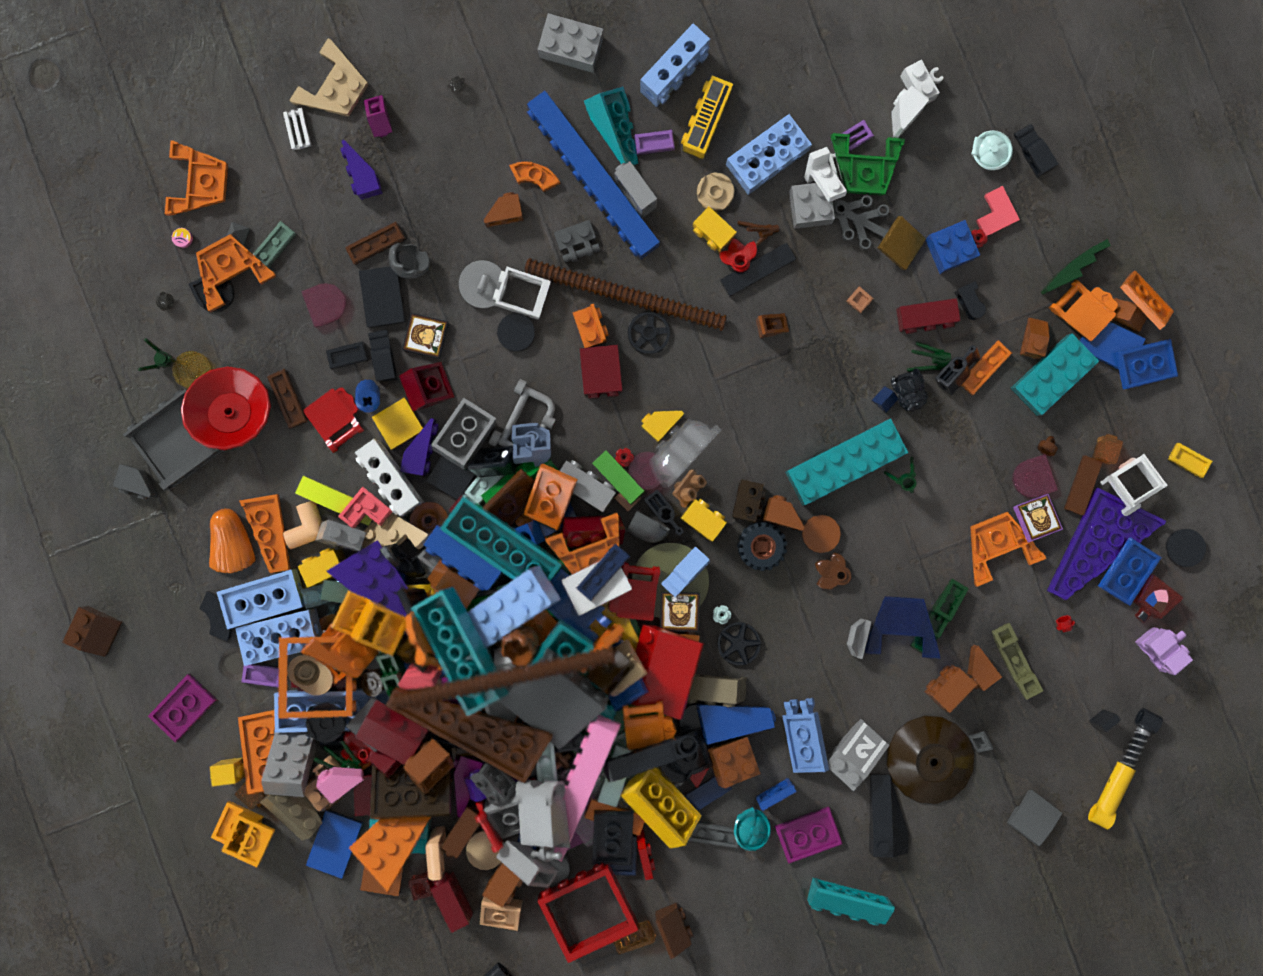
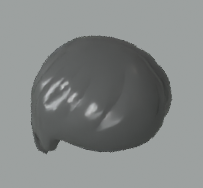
[388,243,430,279]

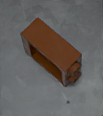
[440,800,480,858]

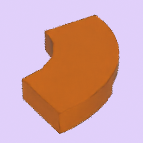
[509,161,560,192]

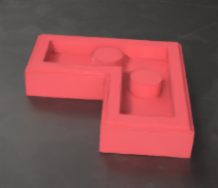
[976,186,1020,236]
[338,487,392,528]

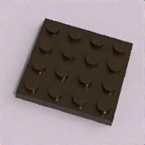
[370,738,451,820]

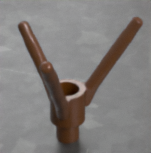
[737,221,779,264]

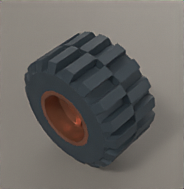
[737,522,787,571]

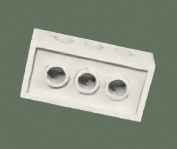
[355,439,424,517]

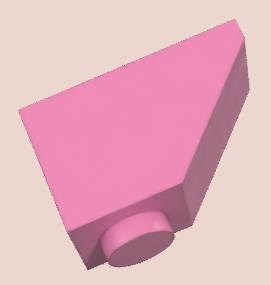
[316,767,364,804]

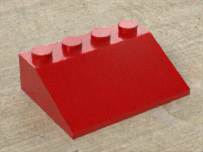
[631,625,704,720]

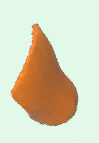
[209,508,256,573]

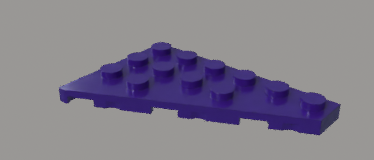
[1047,488,1166,600]

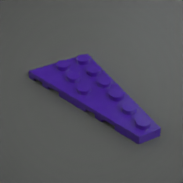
[326,540,409,636]

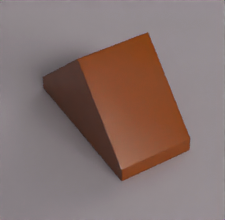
[1112,298,1147,333]
[756,313,789,339]

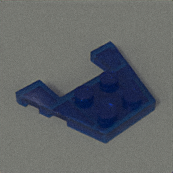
[864,596,941,659]

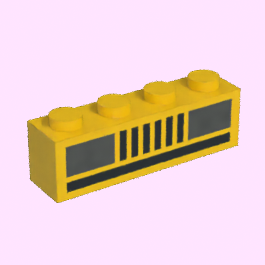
[681,75,733,159]

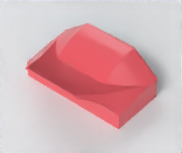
[398,665,442,690]

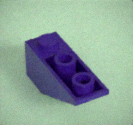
[340,140,383,200]
[400,419,438,476]

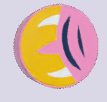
[172,228,193,248]

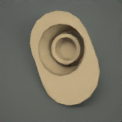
[287,655,333,695]

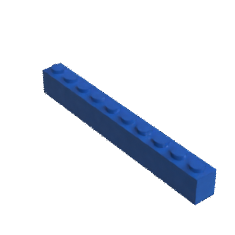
[527,91,660,259]

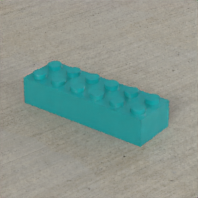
[785,418,908,506]
[440,494,561,582]
[411,586,509,716]

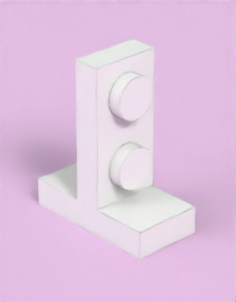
[804,147,847,202]

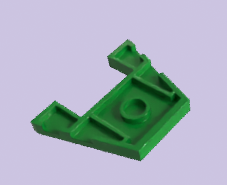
[831,133,905,195]

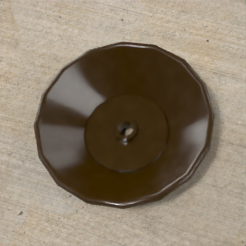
[887,716,974,804]

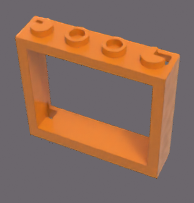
[278,636,356,719]

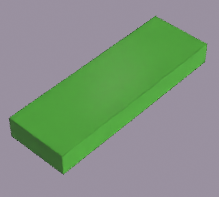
[592,451,645,505]

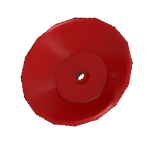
[181,366,271,450]

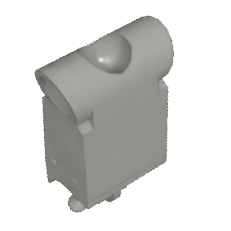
[515,780,570,862]

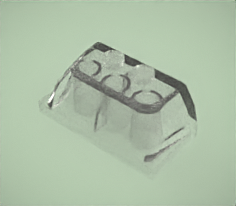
[649,419,722,488]

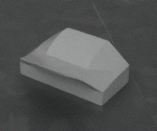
[847,618,872,659]

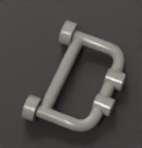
[489,379,556,447]

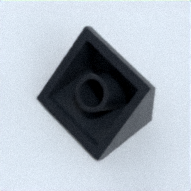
[468,445,516,478]

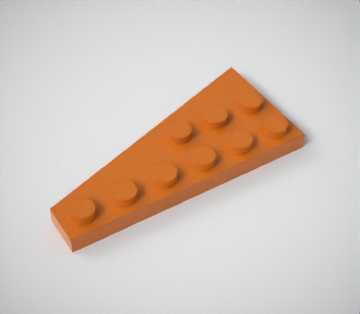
[349,779,452,893]

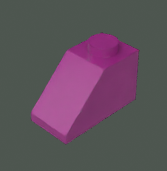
[364,95,392,137]

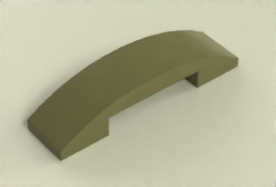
[992,622,1043,700]

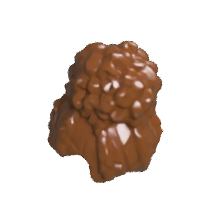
[501,626,539,667]

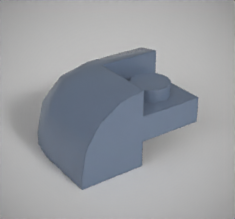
[512,423,551,467]

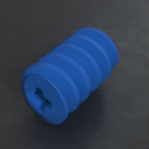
[355,380,380,413]

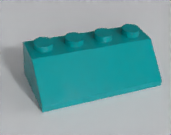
[807,878,895,926]

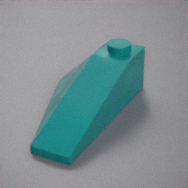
[584,87,638,165]

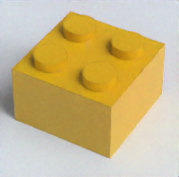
[680,499,726,542]
[298,548,346,588]

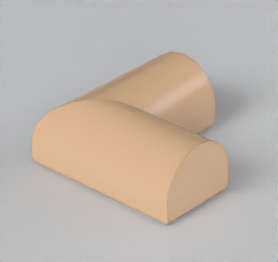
[283,501,322,549]
[426,826,446,880]

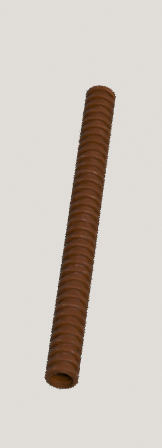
[524,258,727,331]
[392,646,616,712]

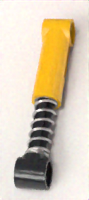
[1088,708,1163,829]

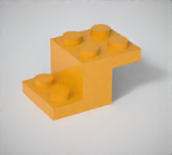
[331,591,406,656]
[211,801,275,867]

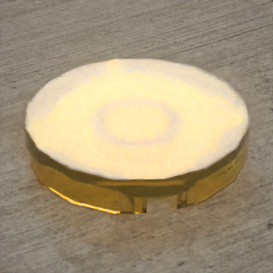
[172,351,212,388]

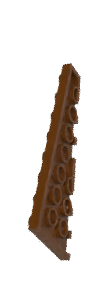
[385,687,553,784]

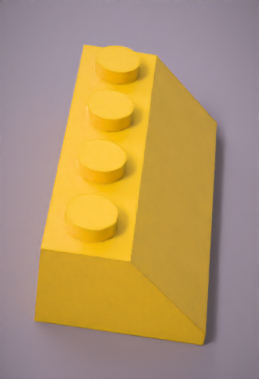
[620,767,702,848]

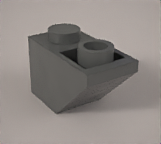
[113,464,157,500]

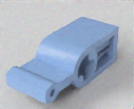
[661,546,710,598]

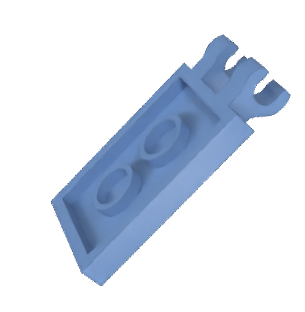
[782,698,829,773]

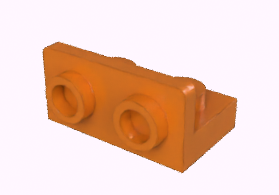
[573,304,609,348]

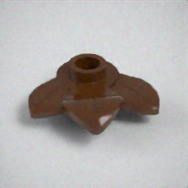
[815,552,852,590]

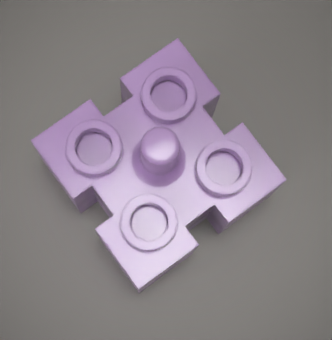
[1135,627,1193,675]

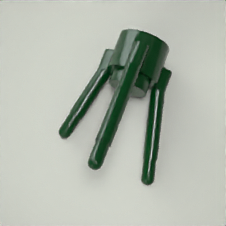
[138,338,176,371]
[907,342,951,372]
[884,457,917,493]
[314,740,362,769]

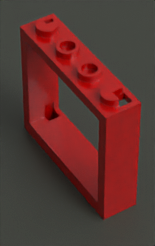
[537,863,639,963]

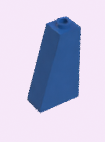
[696,703,776,744]

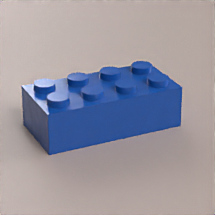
[423,525,503,591]

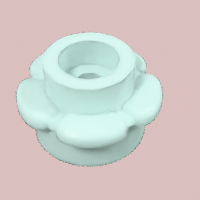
[713,605,731,624]

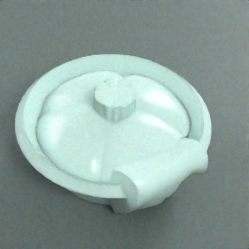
[971,130,1013,170]

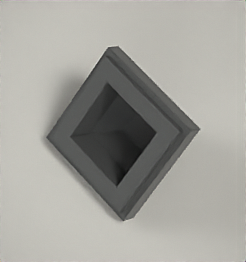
[227,222,250,246]
[969,731,993,753]

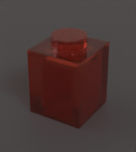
[408,872,434,901]

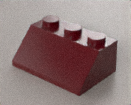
[355,700,428,765]

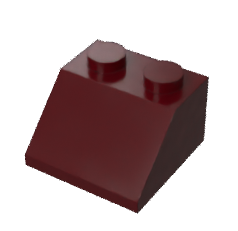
[399,362,454,411]

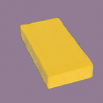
[1167,443,1213,478]

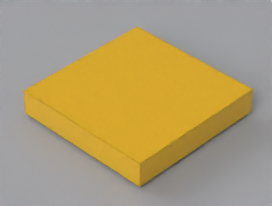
[372,397,423,450]

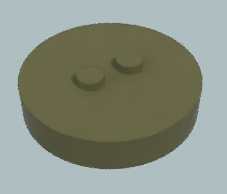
[632,543,709,618]

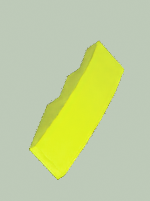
[295,476,372,526]

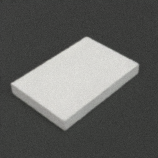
[562,562,632,616]

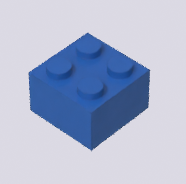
[925,220,980,274]

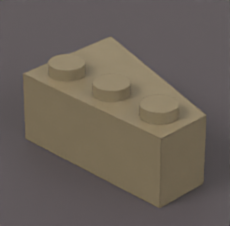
[687,674,747,707]
[260,794,322,841]

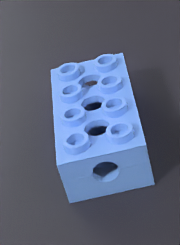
[640,24,710,107]
[726,114,812,195]
[217,569,308,629]
[235,608,323,666]

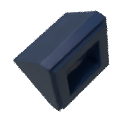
[871,386,898,413]

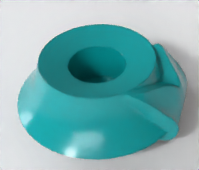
[734,807,771,851]

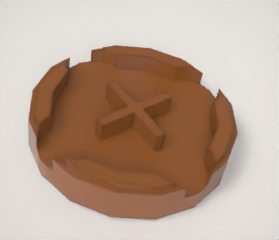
[802,515,841,553]

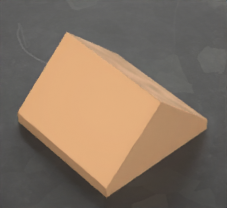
[480,897,523,931]

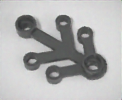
[833,195,889,250]

